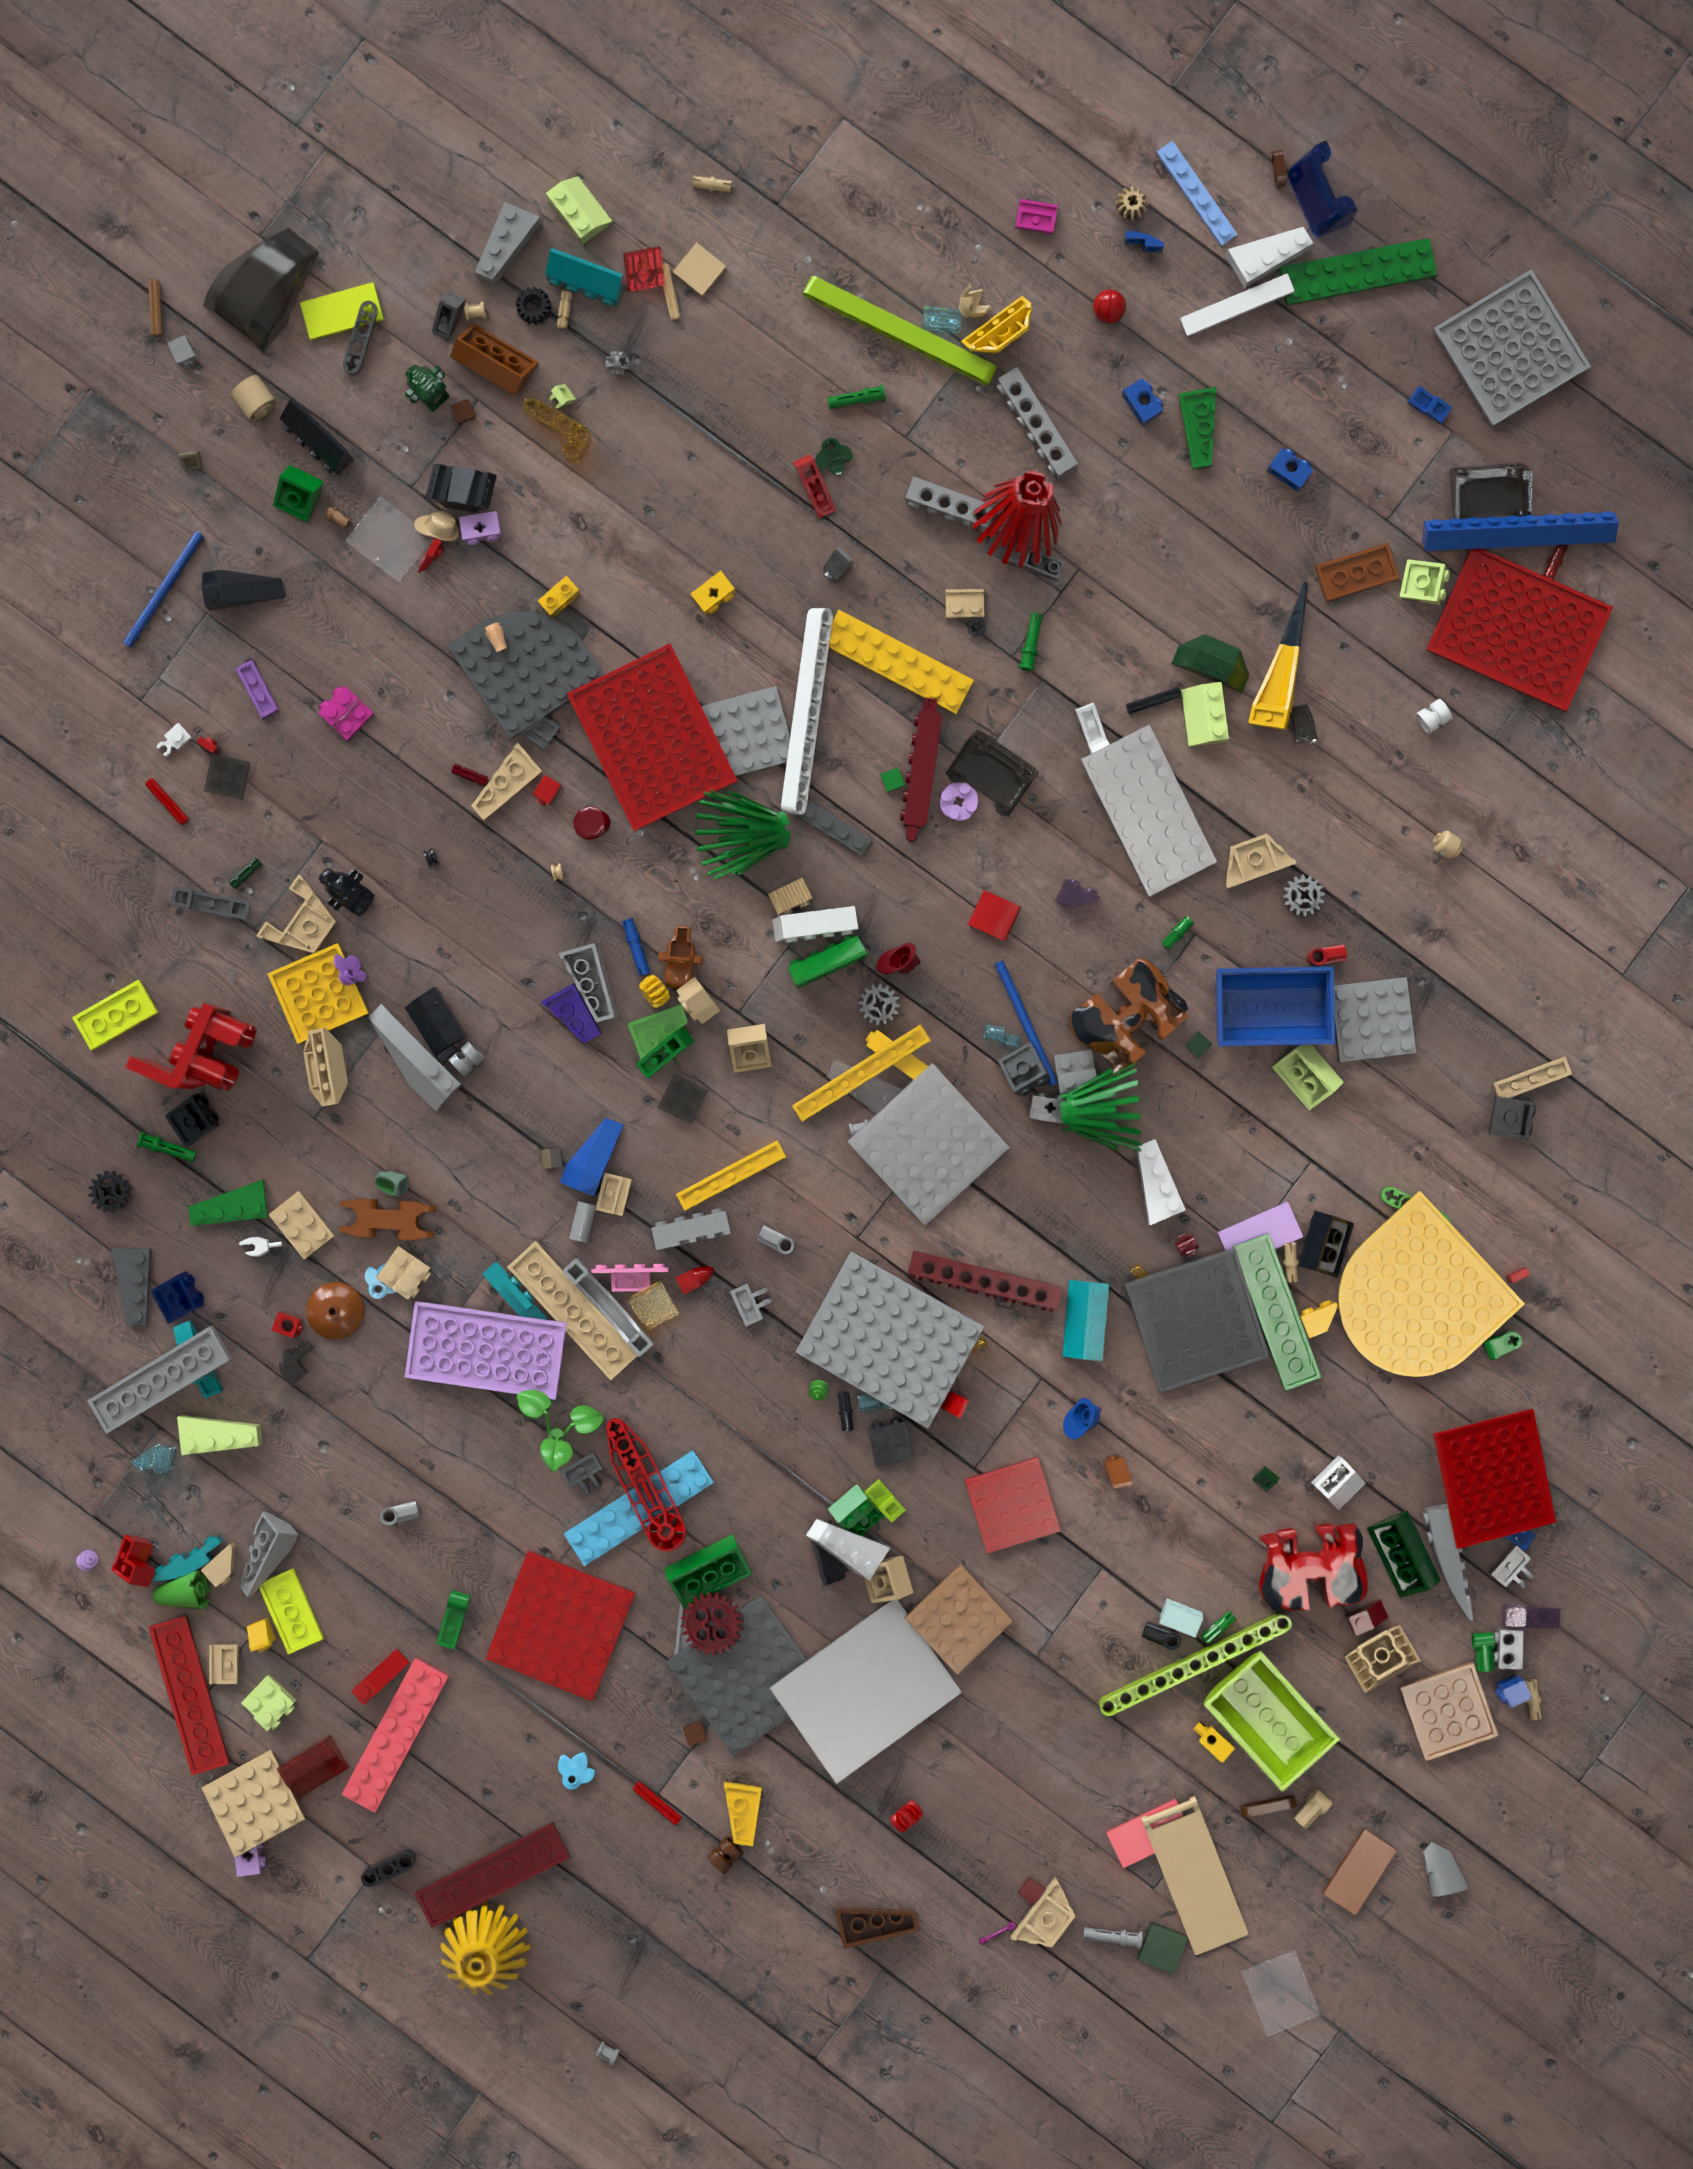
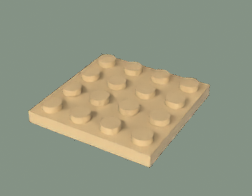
[202,1750,306,1858]

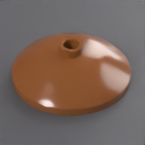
[306,1282,364,1340]

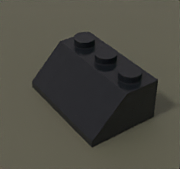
[405,987,468,1057]
[1298,1211,1354,1278]
[808,1520,849,1587]

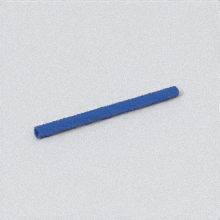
[123,531,204,648]
[995,960,1058,1086]

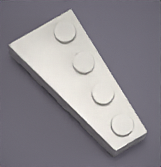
[772,906,858,943]
[806,1519,890,1580]

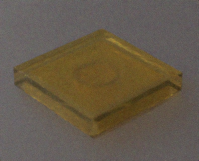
[627,1281,679,1332]

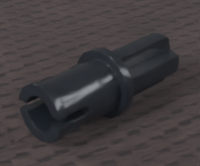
[838,1392,854,1431]

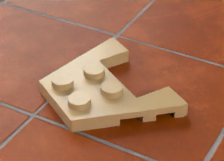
[256,874,337,953]

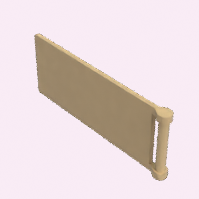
[1141,1796,1248,1955]

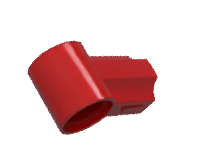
[1307,944,1347,967]

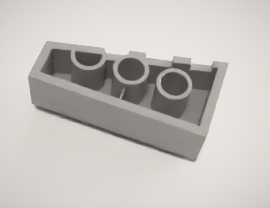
[475,202,542,286]
[558,943,619,1023]
[651,1208,732,1250]

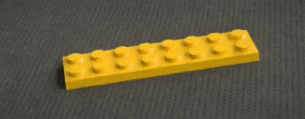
[829,610,974,715]

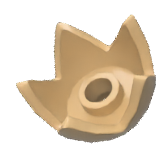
[958,284,992,318]

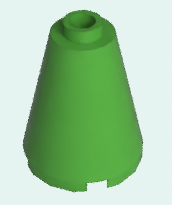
[153,1570,210,1609]

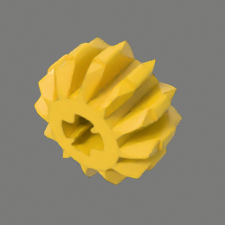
[639,975,670,1008]

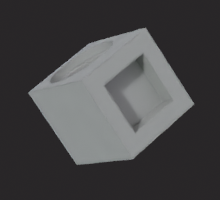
[168,335,199,369]

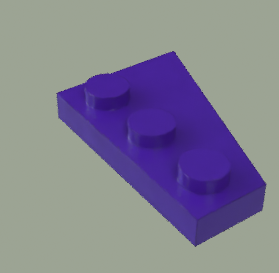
[541,983,602,1043]

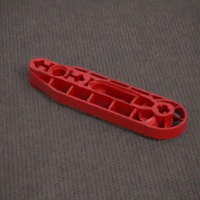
[606,1418,687,1552]

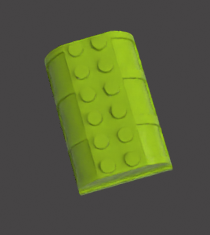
[1203,1651,1340,1792]

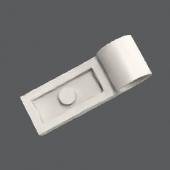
[1075,703,1109,753]

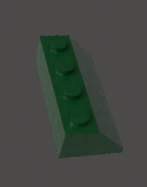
[1367,1511,1441,1598]

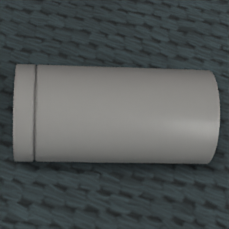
[569,1201,596,1243]

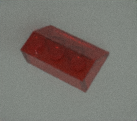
[277,1735,350,1798]

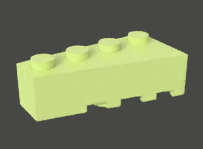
[177,1415,263,1455]

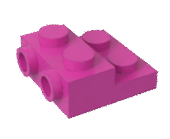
[318,685,374,741]

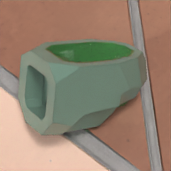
[375,1171,409,1197]

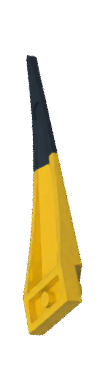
[1248,581,1308,730]

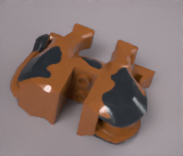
[1070,958,1189,1077]

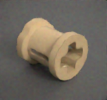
[464,302,486,321]

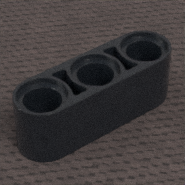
[361,1849,416,1887]

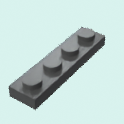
[797,800,872,856]

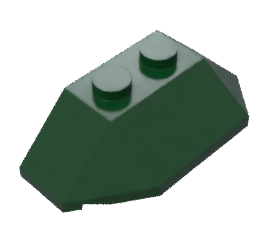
[1171,634,1249,693]

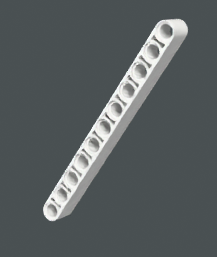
[781,608,833,815]

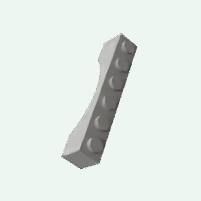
[562,1258,655,1357]

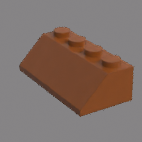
[450,323,539,396]

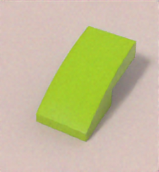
[865,1479,906,1523]

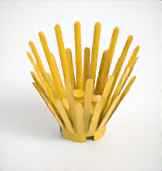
[441,1902,530,1995]

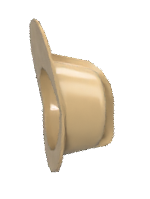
[414,511,460,541]

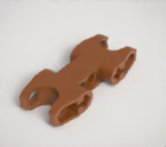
[339,1198,436,1240]

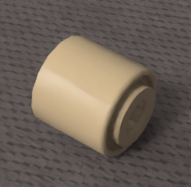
[230,375,276,421]

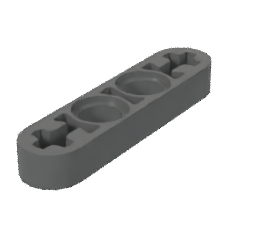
[343,301,378,375]

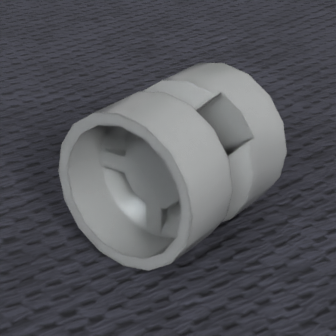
[449,1041,485,1077]

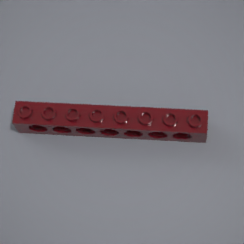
[908,1250,1063,1312]

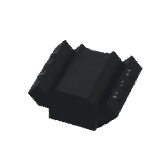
[425,464,497,513]

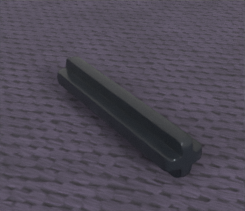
[1126,687,1182,714]

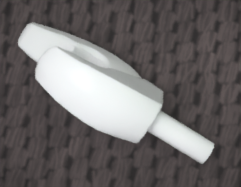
[239,1237,282,1257]

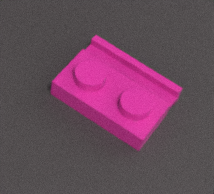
[1015,199,1058,234]

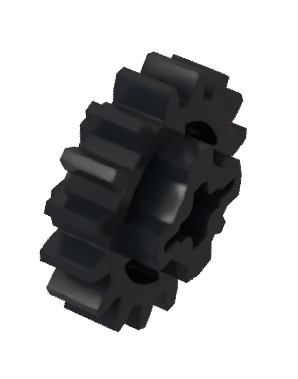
[88,1171,132,1212]

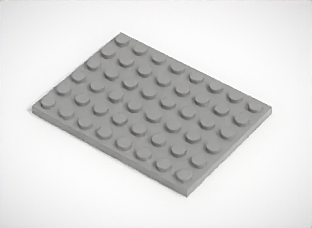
[796,1251,985,1428]

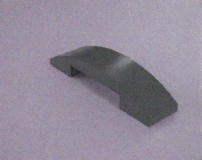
[170,886,251,920]

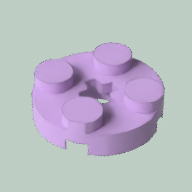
[940,782,978,821]

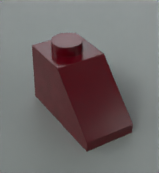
[1345,1599,1388,1636]

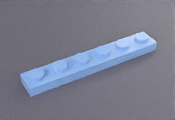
[1156,141,1237,247]

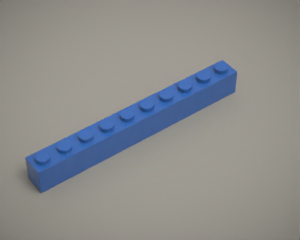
[1422,511,1619,551]

